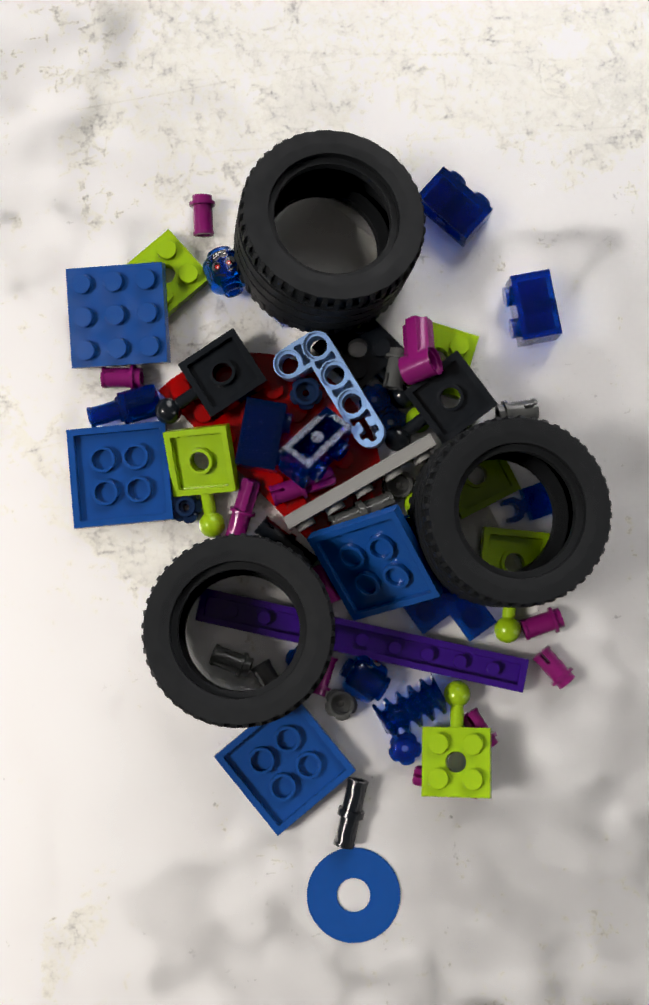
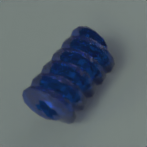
[372,673,448,740]

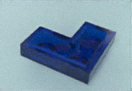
[403,587,497,642]

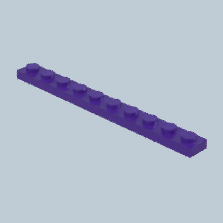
[195,589,529,693]

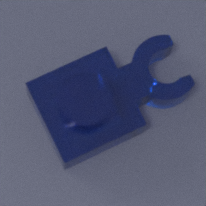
[500,482,552,523]

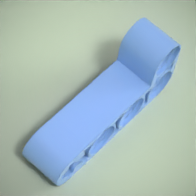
[273,331,386,449]

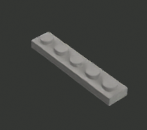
[283,433,437,533]

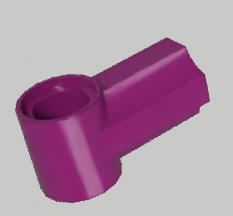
[398,315,443,385]

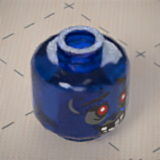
[203,246,246,298]
[339,655,391,703]

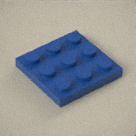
[66,262,171,369]
[66,421,175,529]
[307,504,444,621]
[214,704,356,836]

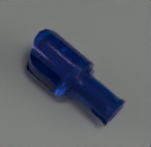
[86,384,160,427]

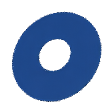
[307,848,400,943]

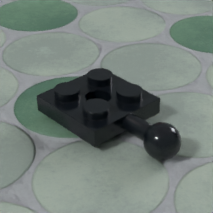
[312,319,413,409]
[155,328,269,424]
[385,351,498,452]

